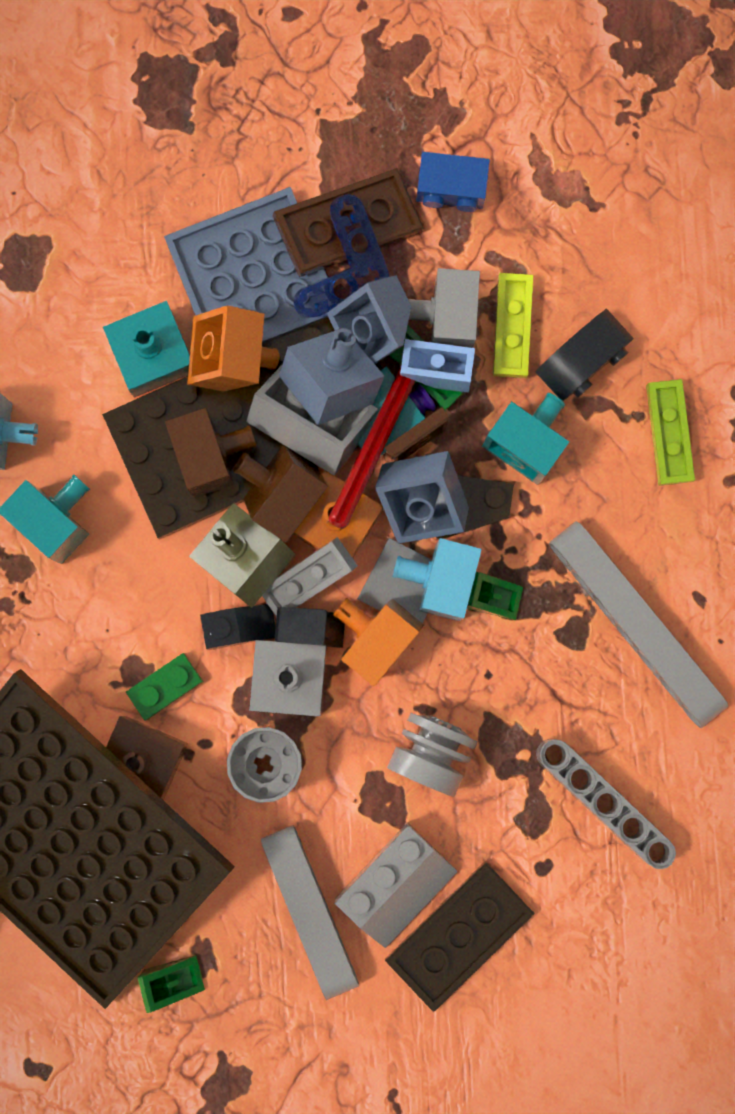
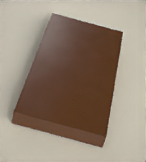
[272,168,424,277]

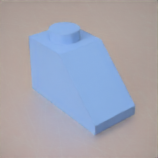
[400,339,475,393]

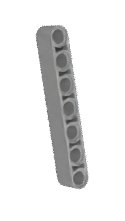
[549,521,729,729]

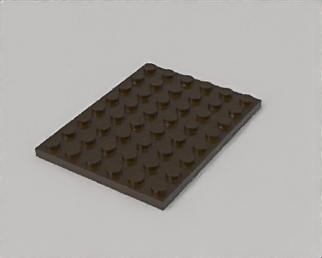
[0,669,235,1009]

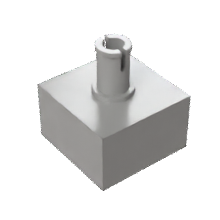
[408,268,480,348]
[249,640,327,716]

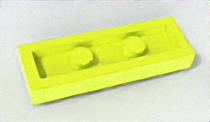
[493,273,533,378]

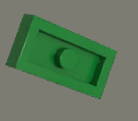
[126,653,204,721]

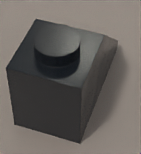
[200,604,276,650]

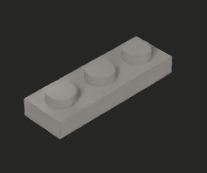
[262,537,358,616]

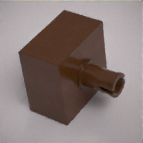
[165,408,257,498]
[233,445,328,542]
[106,716,189,800]

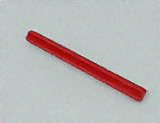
[328,367,415,529]

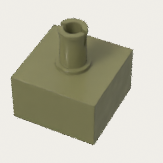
[189,503,296,608]

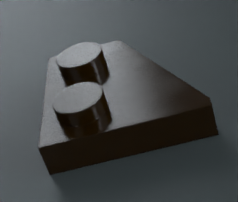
[436,475,514,540]

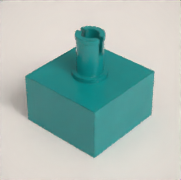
[103,300,190,398]
[482,393,570,485]
[0,474,90,564]

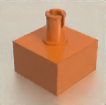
[187,305,280,392]
[292,470,383,558]
[333,598,424,687]

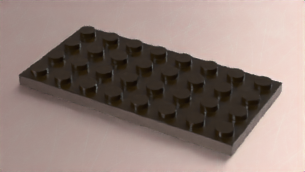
[102,317,382,540]

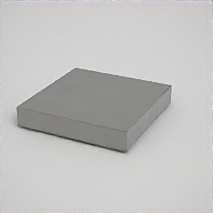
[357,538,432,623]

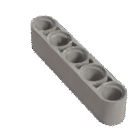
[536,739,676,869]
[261,825,360,1000]

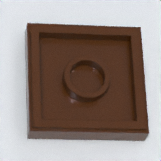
[384,407,449,463]

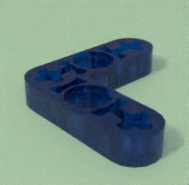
[294,194,389,318]

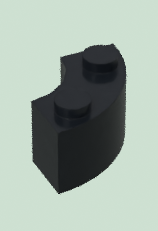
[535,308,634,401]

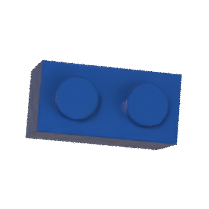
[416,151,490,212]

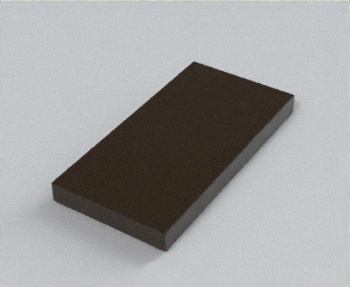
[385,861,535,1013]

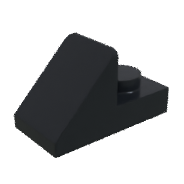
[274,607,345,648]

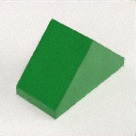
[467,572,523,620]
[137,956,205,1013]

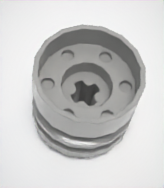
[387,712,478,797]
[227,727,302,803]

